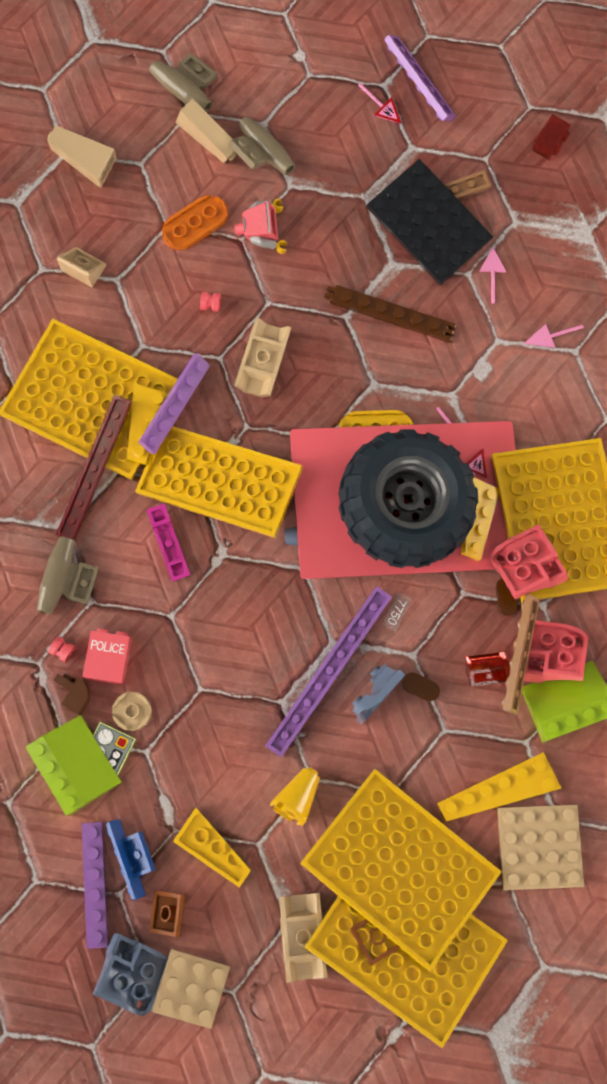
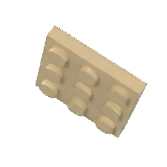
[151,949,230,1029]

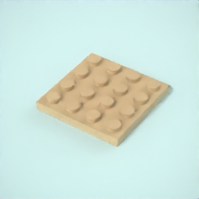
[497,805,584,890]

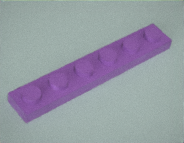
[384,35,456,121]
[138,353,210,454]
[82,822,108,949]

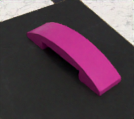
[146,503,190,582]

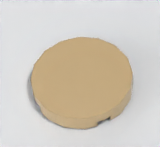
[112,692,152,731]

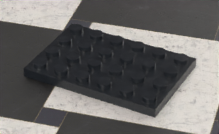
[366,158,493,286]

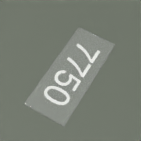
[382,592,412,632]

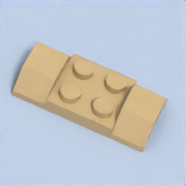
[234,318,291,397]
[279,893,327,983]

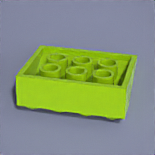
[522,661,607,743]
[26,715,122,816]

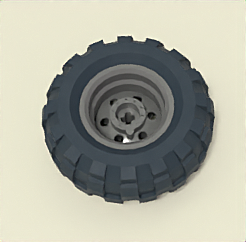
[338,429,479,568]

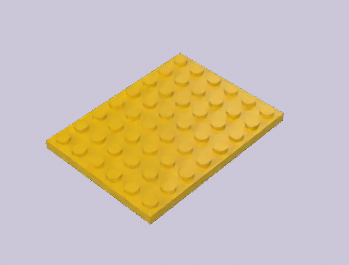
[0,318,178,480]
[491,438,607,603]
[300,769,502,971]
[304,896,508,1048]

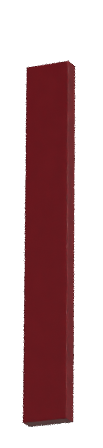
[55,394,133,541]

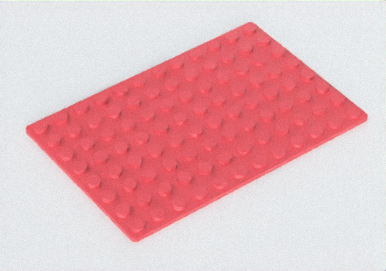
[290,421,516,579]

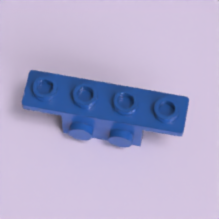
[106,819,156,901]

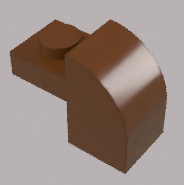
[54,674,90,716]

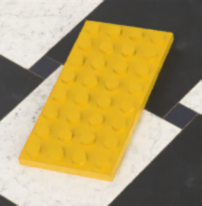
[135,426,303,538]

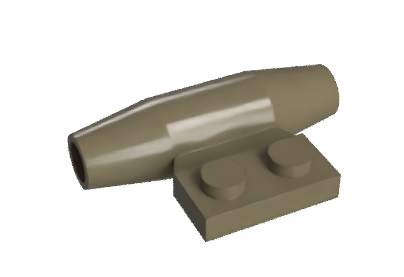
[149,53,217,112]
[229,116,295,175]
[37,537,99,615]

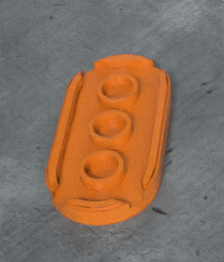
[162,195,228,250]

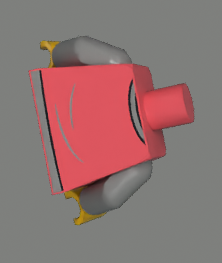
[234,199,287,254]

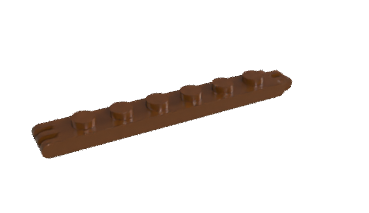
[324,285,457,343]

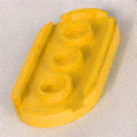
[339,410,413,427]

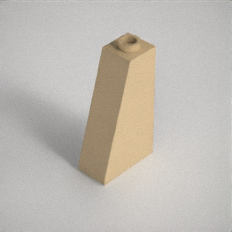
[175,98,238,163]
[47,125,116,188]

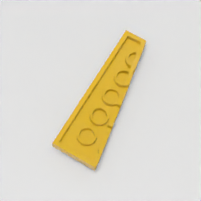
[437,752,561,822]

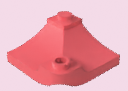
[491,524,568,599]
[524,620,588,684]

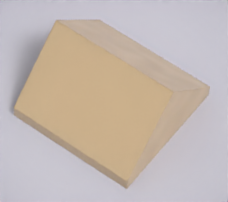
[57,247,107,287]

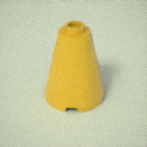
[270,767,320,826]

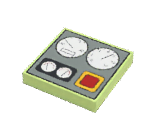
[93,722,136,775]

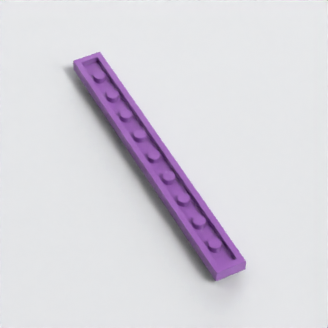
[265,586,392,758]

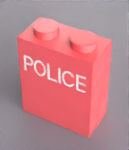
[82,628,132,685]

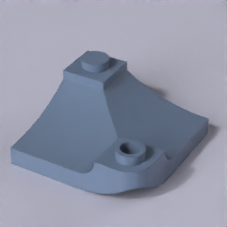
[352,664,405,725]
[93,933,168,1016]

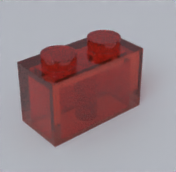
[532,114,571,161]
[465,652,509,687]

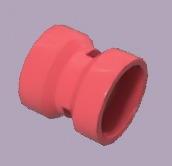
[200,292,221,312]
[48,636,76,663]

